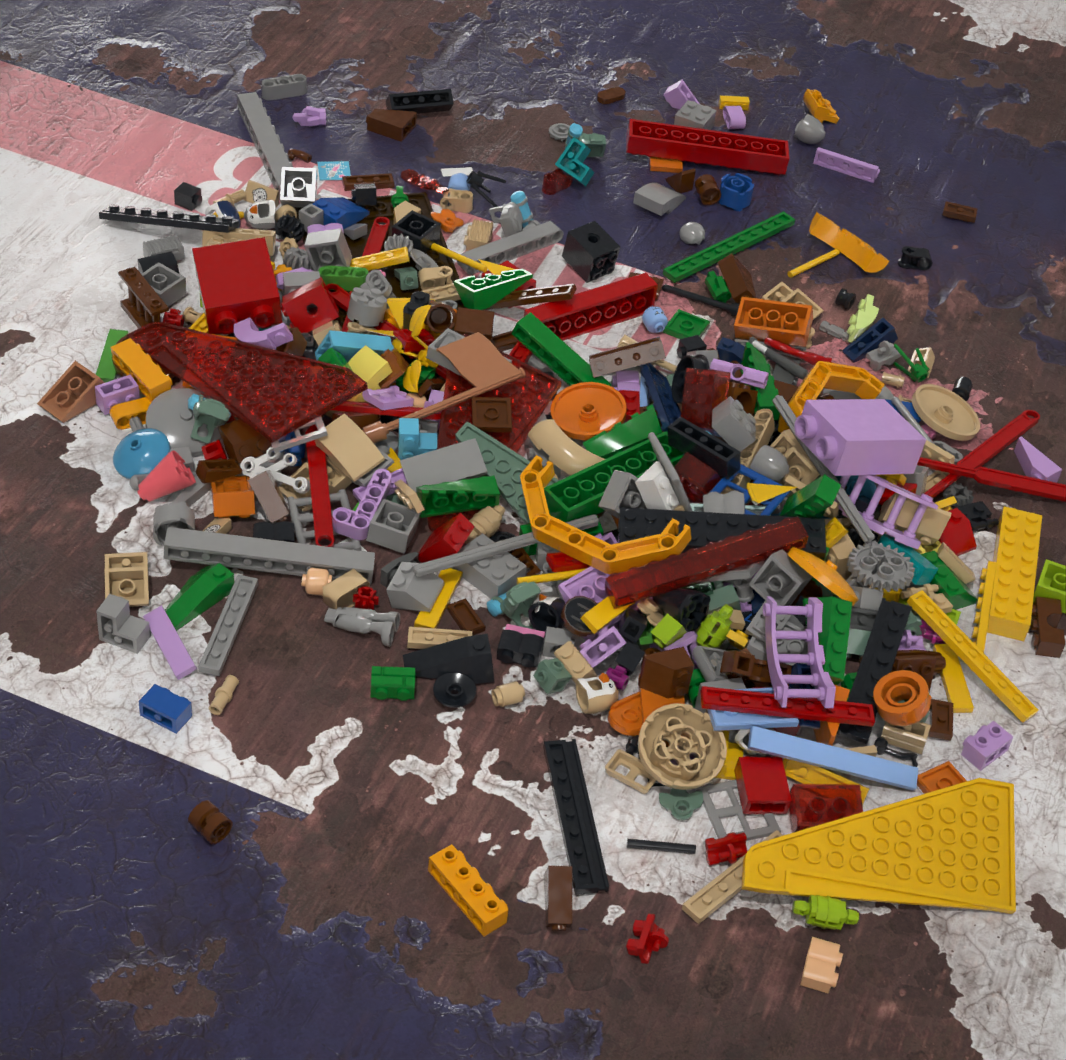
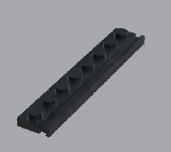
[99,204,239,233]
[837,598,912,745]
[543,739,609,895]

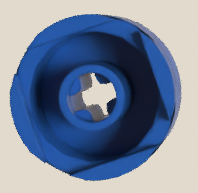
[718,173,754,211]

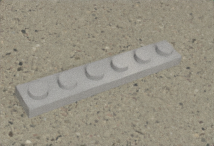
[198,575,258,676]

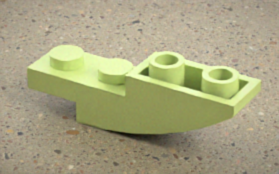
[847,294,879,343]

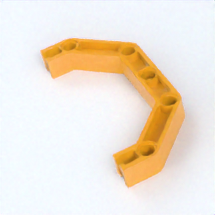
[788,361,885,417]
[520,455,692,574]

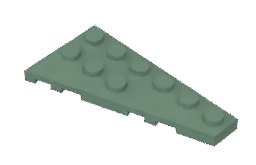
[455,422,560,525]

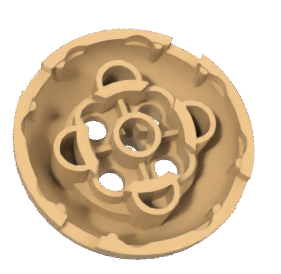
[638,703,727,790]

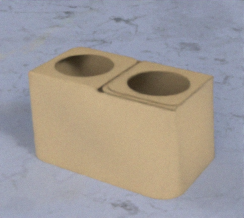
[323,569,370,609]

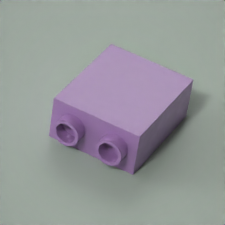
[794,399,926,476]

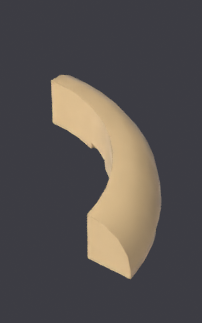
[528,419,605,476]

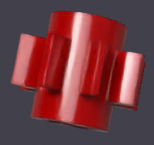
[163,308,185,332]
[353,586,379,610]

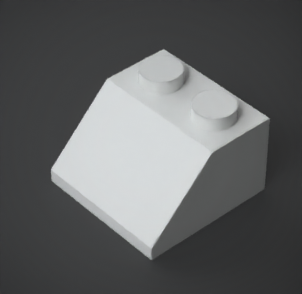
[635,461,680,510]

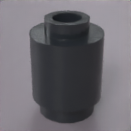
[952,377,973,401]

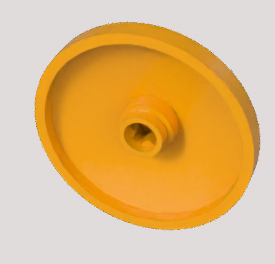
[787,547,859,606]

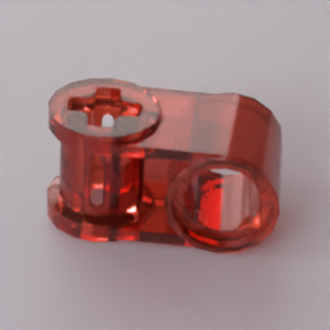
[542,168,573,195]

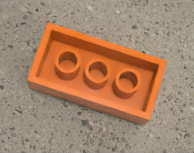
[734,297,813,347]

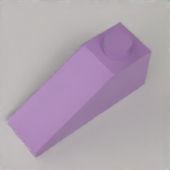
[1014,436,1062,483]

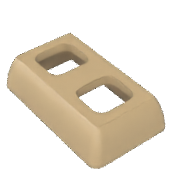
[937,542,976,584]
[605,749,657,794]

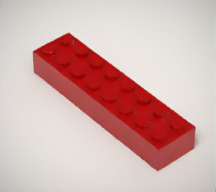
[524,273,658,341]

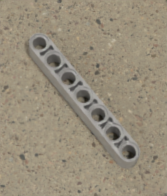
[457,221,564,275]

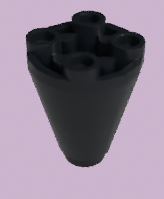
[653,586,711,632]

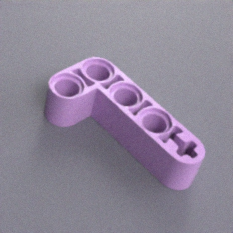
[332,469,391,540]

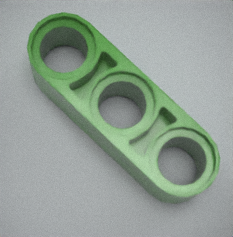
[318,266,369,291]

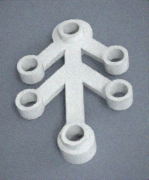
[240,447,310,496]

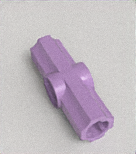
[709,358,769,389]

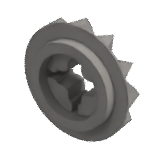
[549,123,570,141]

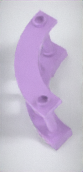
[834,474,938,549]
[763,596,836,708]

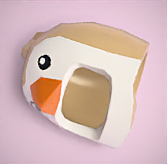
[576,673,619,714]

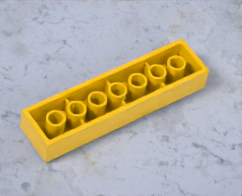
[987,506,1042,641]

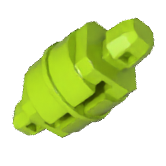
[696,604,733,648]
[792,895,859,930]

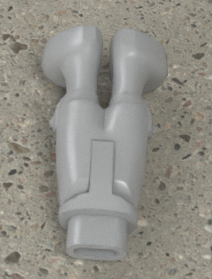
[324,607,400,647]

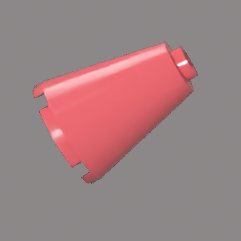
[137,450,196,502]

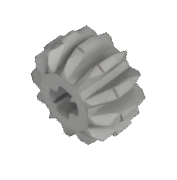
[384,233,414,259]
[283,247,312,270]

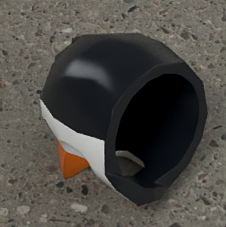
[528,594,565,633]

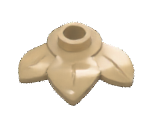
[637,597,664,627]

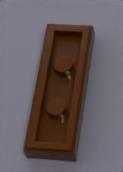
[342,173,394,191]

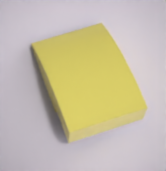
[337,345,392,402]

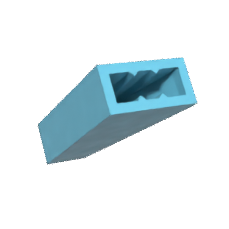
[315,330,394,368]

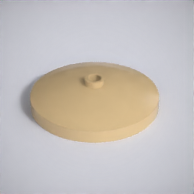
[912,384,980,441]

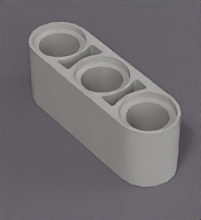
[262,74,307,100]

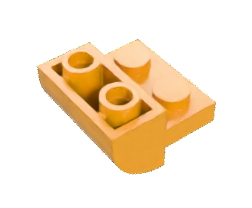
[803,89,839,124]

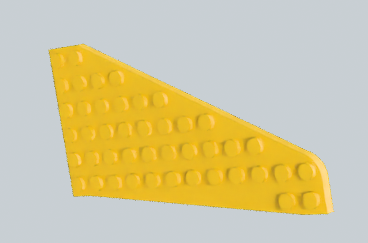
[742,778,1016,914]

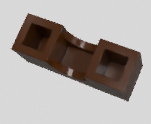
[1030,596,1065,658]
[720,650,792,686]

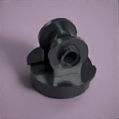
[672,354,732,410]

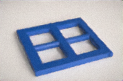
[709,464,791,516]

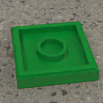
[663,309,710,339]

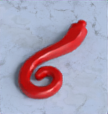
[764,337,833,365]

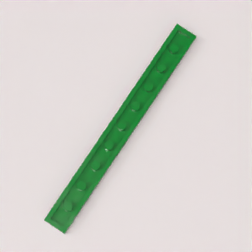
[663,211,795,283]

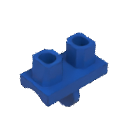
[284,431,305,467]

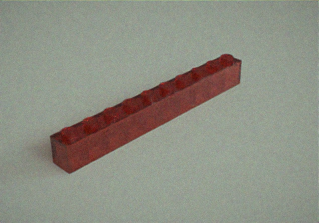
[604,516,809,609]

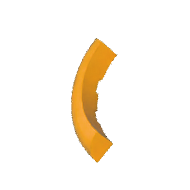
[809,212,889,273]

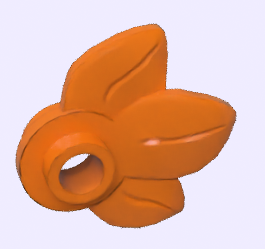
[431,209,464,232]

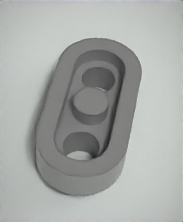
[365,270,392,298]

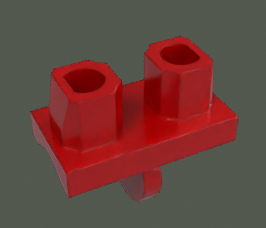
[705,832,747,865]
[626,914,669,964]

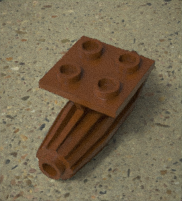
[859,649,946,693]

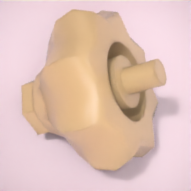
[279,237,298,257]

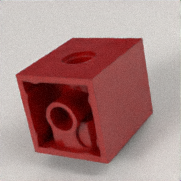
[281,277,339,333]

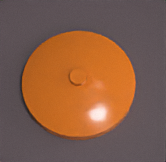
[550,382,627,440]

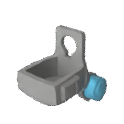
[489,191,533,237]

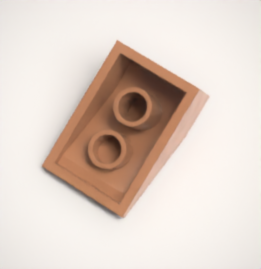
[37,360,104,423]

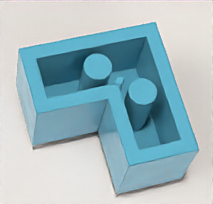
[398,418,438,460]

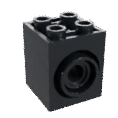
[562,221,620,283]

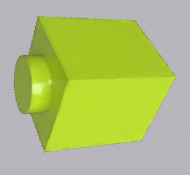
[651,613,687,649]

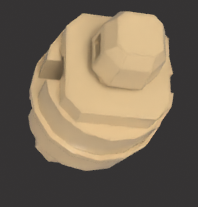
[464,505,505,544]

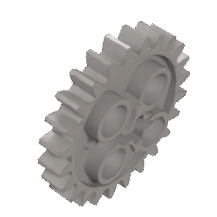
[847,542,915,592]

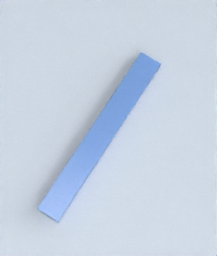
[748,726,918,790]

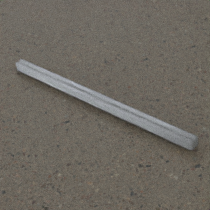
[772,395,875,543]
[413,514,599,577]

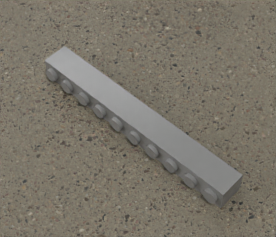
[237,92,293,200]
[163,527,375,585]

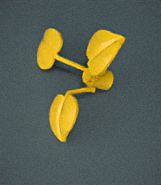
[392,305,438,393]

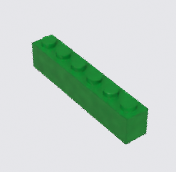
[511,312,612,386]

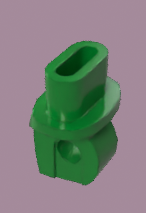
[391,186,409,208]

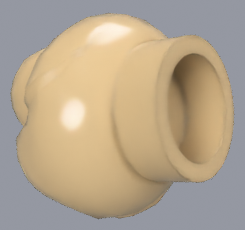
[275,204,297,222]

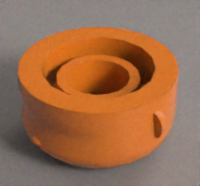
[873,670,932,726]

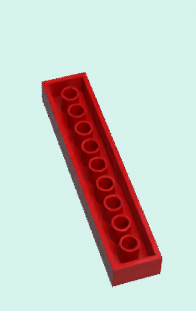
[626,119,790,175]

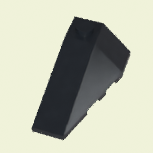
[403,633,494,685]

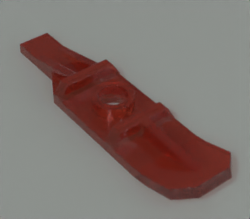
[401,169,449,194]

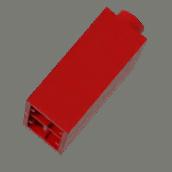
[192,237,283,334]

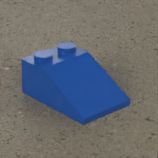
[313,197,370,229]

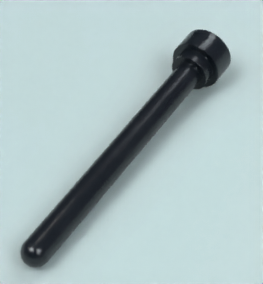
[662,284,740,317]

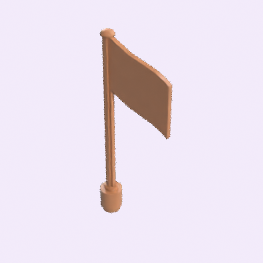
[362,332,526,444]

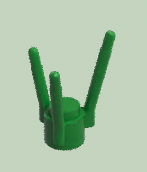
[893,344,930,383]

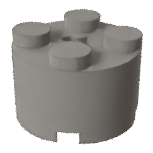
[347,287,387,327]
[153,501,195,546]

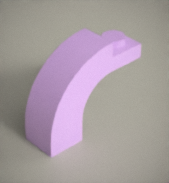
[234,318,293,356]

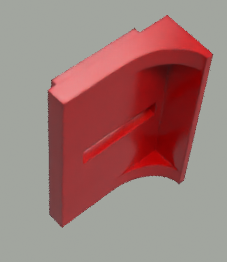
[393,328,436,352]

